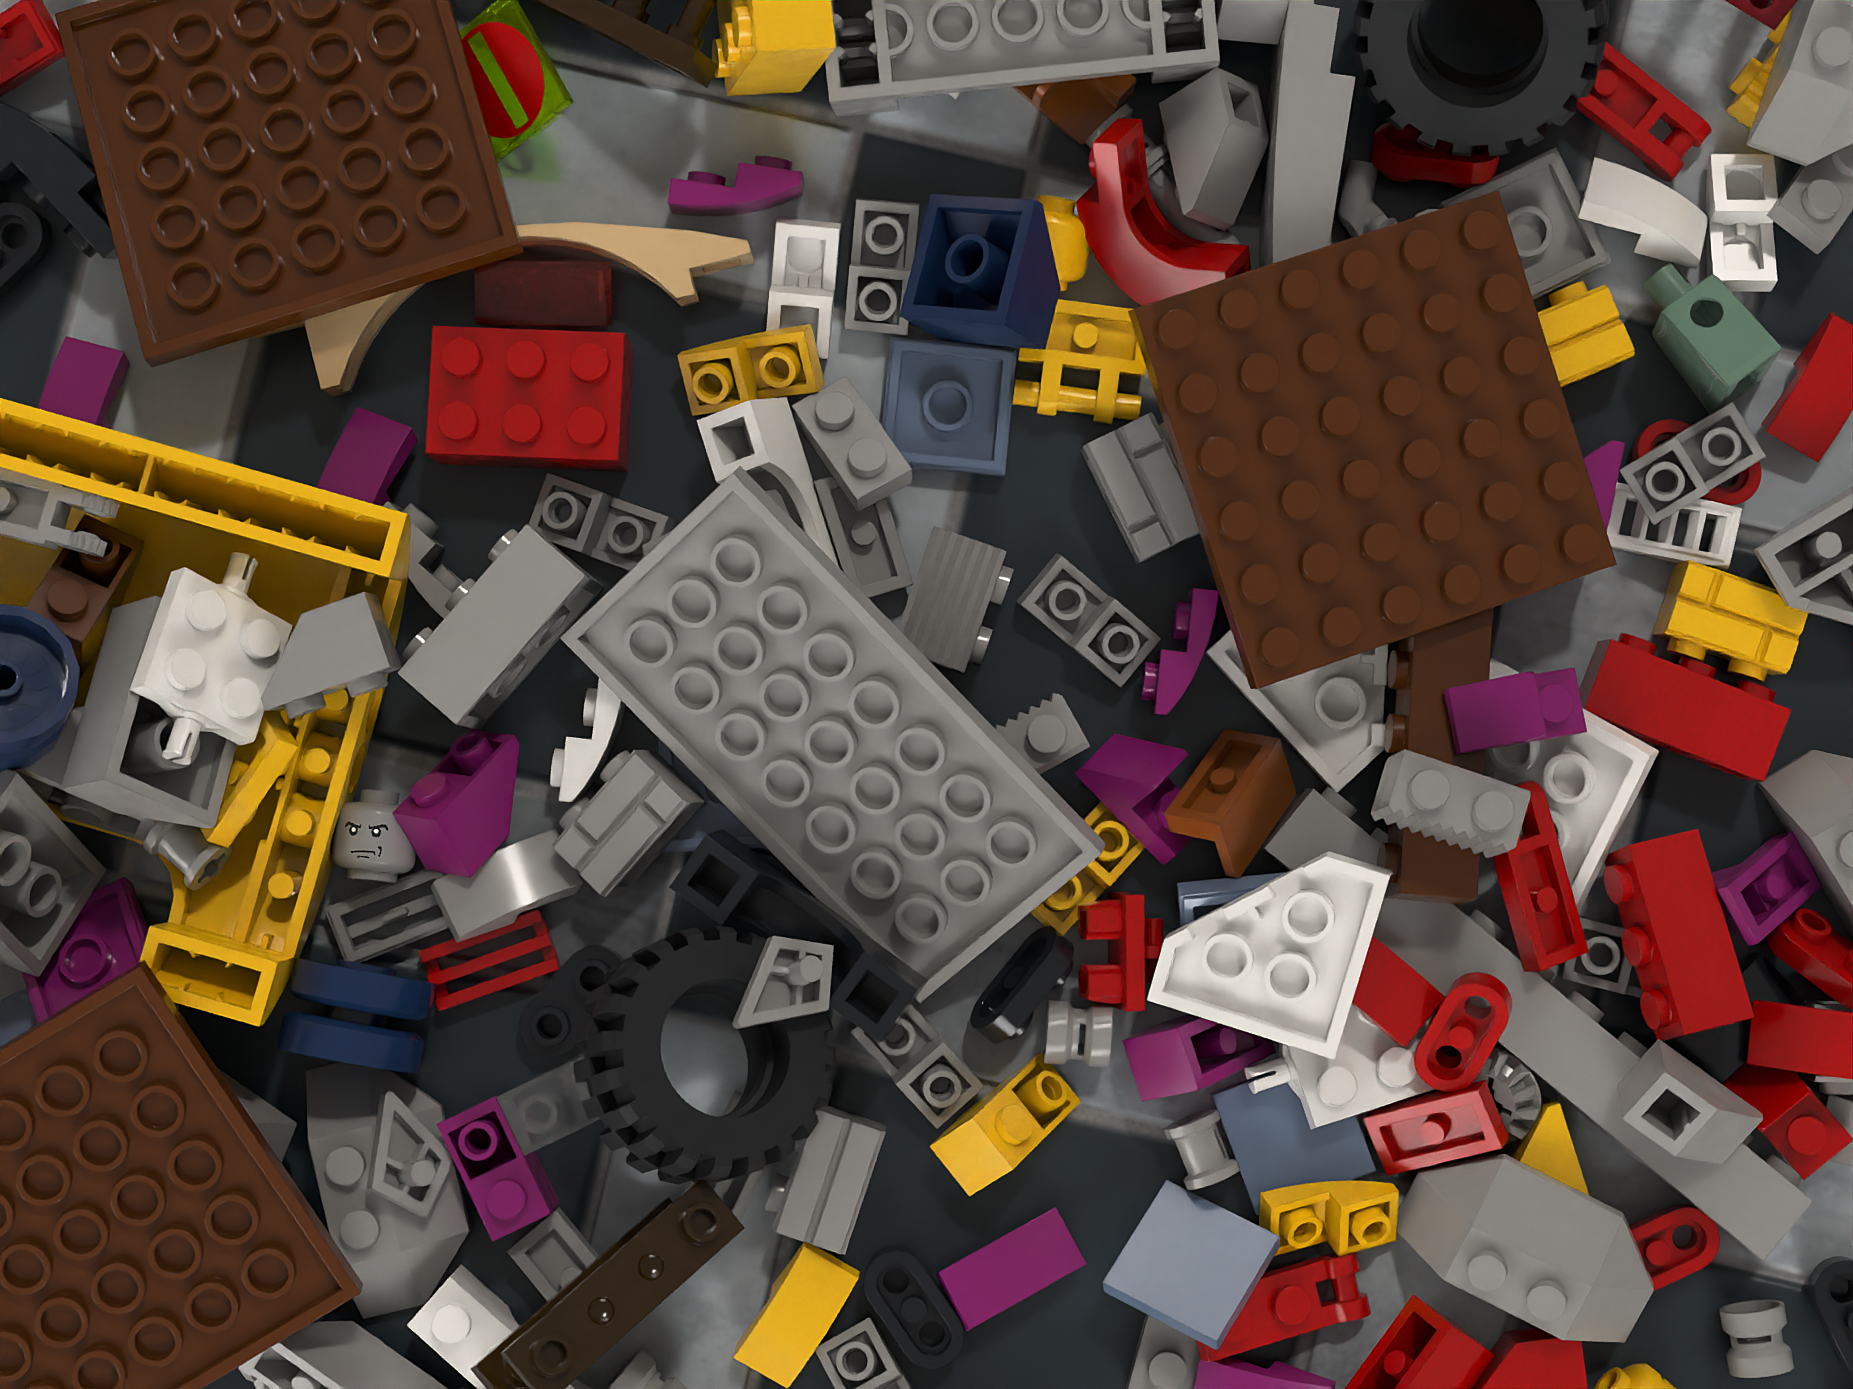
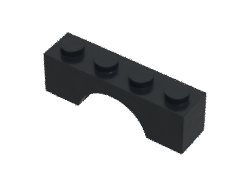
[669,829,928,1042]

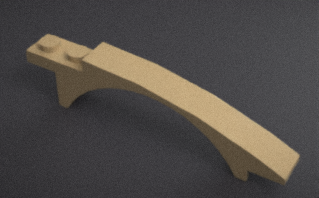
[251,222,755,396]

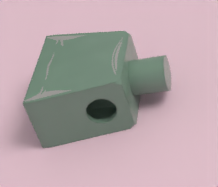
[1642,262,1782,415]

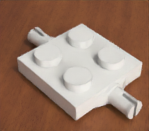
[130,552,293,765]
[1245,1005,1438,1129]

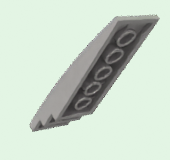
[1259,0,1355,268]

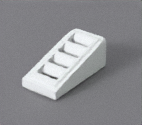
[1607,482,1742,571]

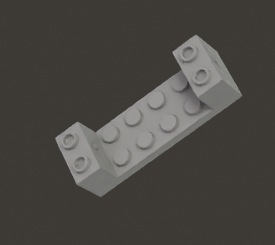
[825,0,1220,117]

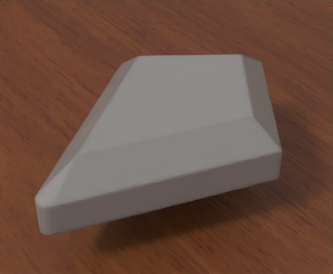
[732,936,834,1029]
[367,1091,454,1217]

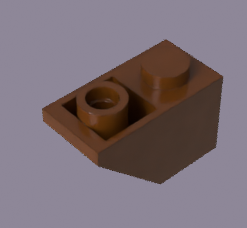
[26,514,144,679]

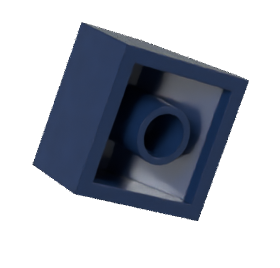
[899,194,1061,350]

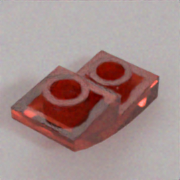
[474,258,612,326]

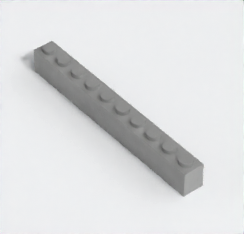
[1260,787,1813,1261]

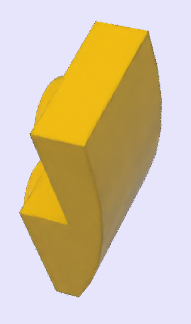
[677,324,825,416]
[1030,801,1145,936]
[1259,1180,1399,1257]
[733,1242,860,1389]

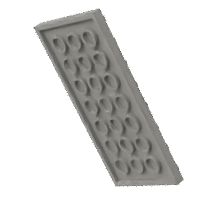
[560,466,1106,1003]

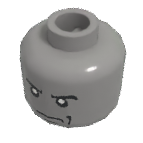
[332,789,416,883]

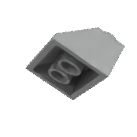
[398,524,604,730]
[60,595,237,829]
[0,769,106,978]

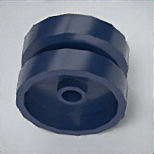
[0,604,80,772]
[277,958,437,1073]

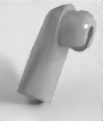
[1338,160,1398,238]

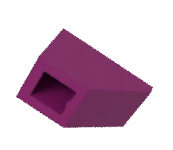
[392,729,520,878]
[436,1095,560,1242]

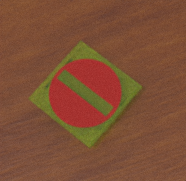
[460,0,574,163]

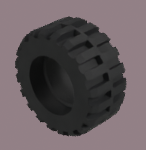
[1352,0,1609,157]
[573,926,836,1185]

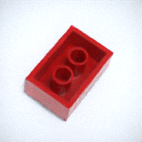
[425,326,634,472]

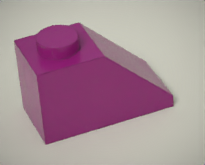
[1122,1014,1276,1102]

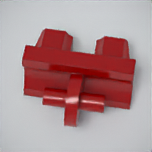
[1078,892,1163,1012]

